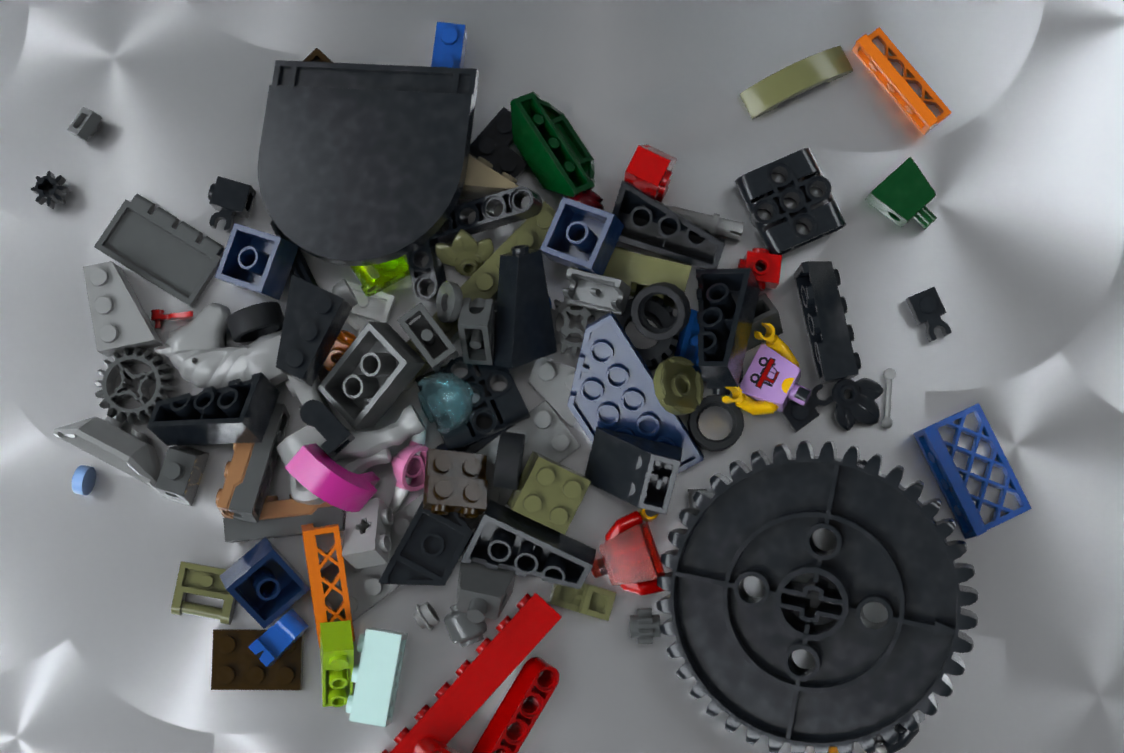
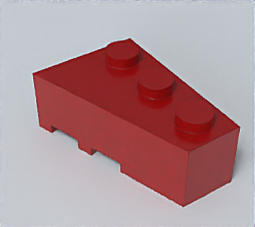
[624,144,677,203]

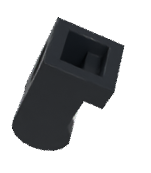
[300,400,355,458]

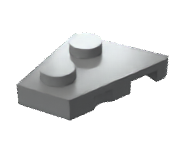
[528,357,576,427]

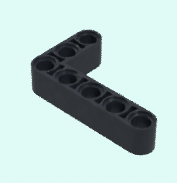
[406,186,542,303]

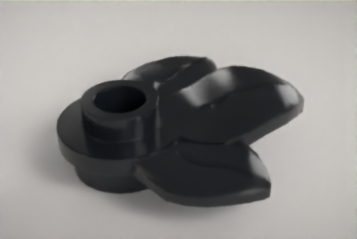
[832,378,884,431]

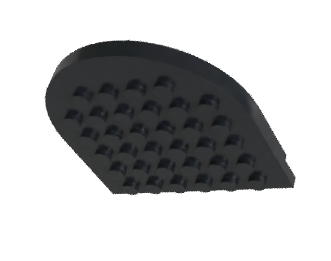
[258,60,479,266]

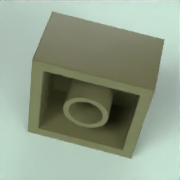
[507,451,591,535]

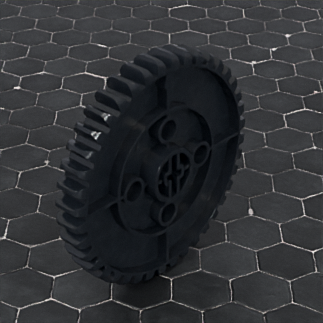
[656,440,978,753]

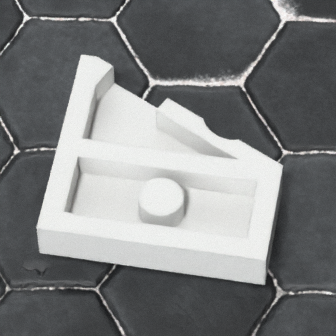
[339,279,396,334]

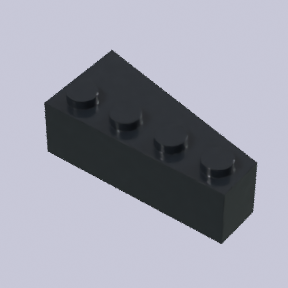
[696,268,760,387]
[147,372,280,446]
[460,499,596,589]

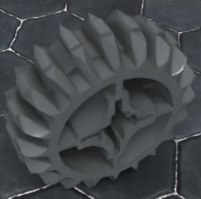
[94,347,176,425]

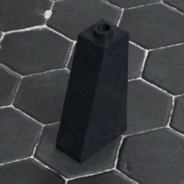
[493,245,557,368]

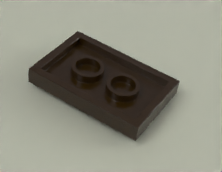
[211,629,304,690]

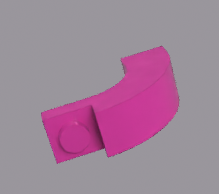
[285,443,380,512]

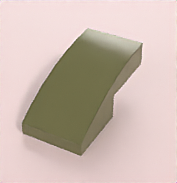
[548,583,617,621]

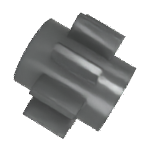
[629,608,661,644]

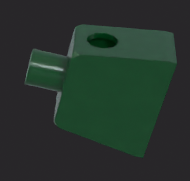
[865,157,937,230]

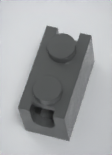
[458,298,496,365]
[397,303,459,373]

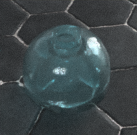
[417,372,473,434]

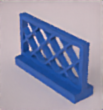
[913,403,1032,539]

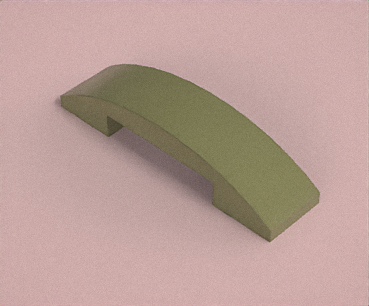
[740,46,853,120]

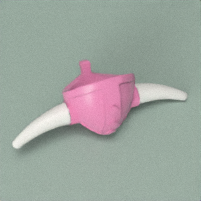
[388,404,429,515]

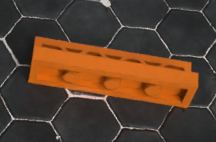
[852,27,952,135]
[301,523,355,648]

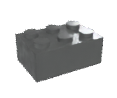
[317,322,425,429]

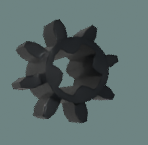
[31,171,71,209]

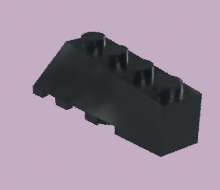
[612,180,725,269]
[793,261,861,385]

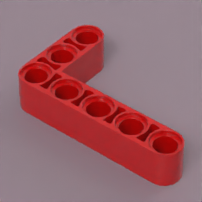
[414,657,559,753]

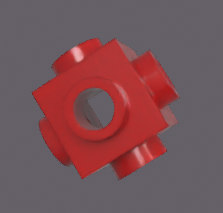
[738,248,782,291]

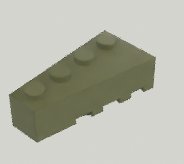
[571,246,692,309]

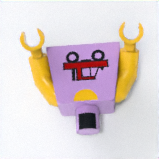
[722,323,811,416]

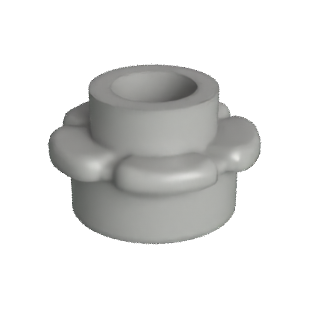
[413,602,440,630]

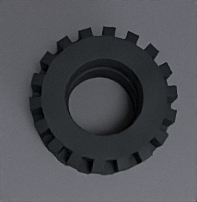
[614,295,680,371]

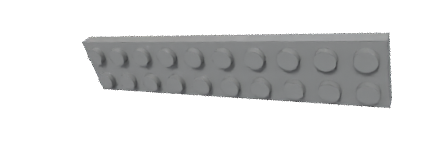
[321,400,581,622]

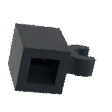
[208,176,256,233]

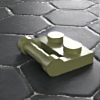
[171,561,235,625]

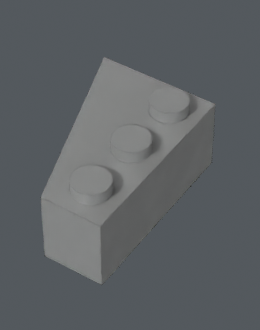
[83,261,164,357]

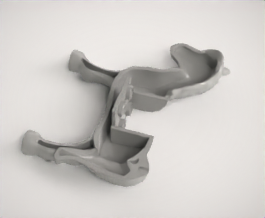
[154,278,426,505]

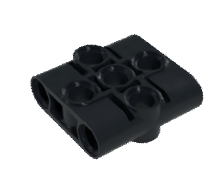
[735,148,846,255]
[415,348,530,451]

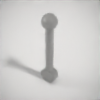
[881,368,896,428]

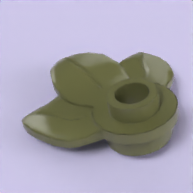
[435,229,494,276]

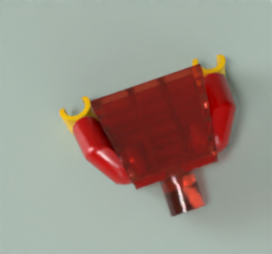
[591,508,665,596]

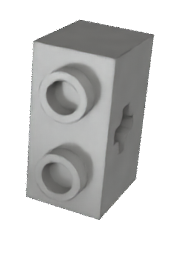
[342,498,394,569]

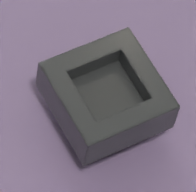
[67,107,102,141]

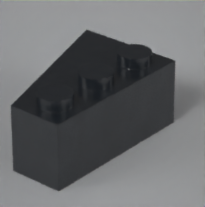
[276,275,352,387]

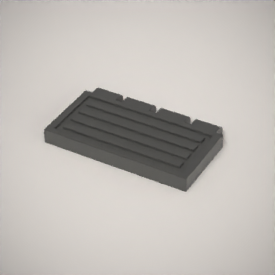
[94,194,224,308]

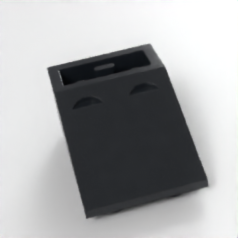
[585,427,683,515]

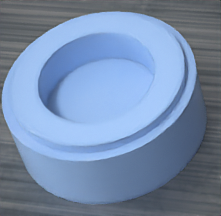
[72,465,96,496]

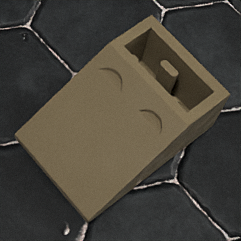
[459,155,519,200]

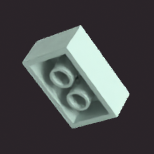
[346,627,408,727]

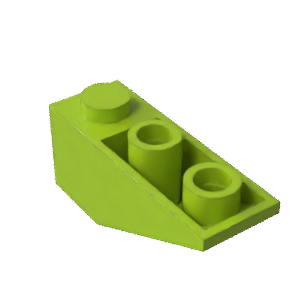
[320,620,354,707]

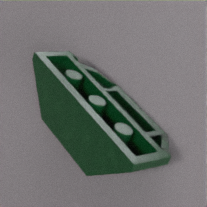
[510,92,595,197]

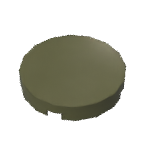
[653,356,704,415]

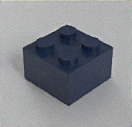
[540,197,624,276]
[215,223,299,301]
[219,537,310,629]

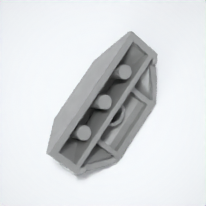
[53,415,161,489]

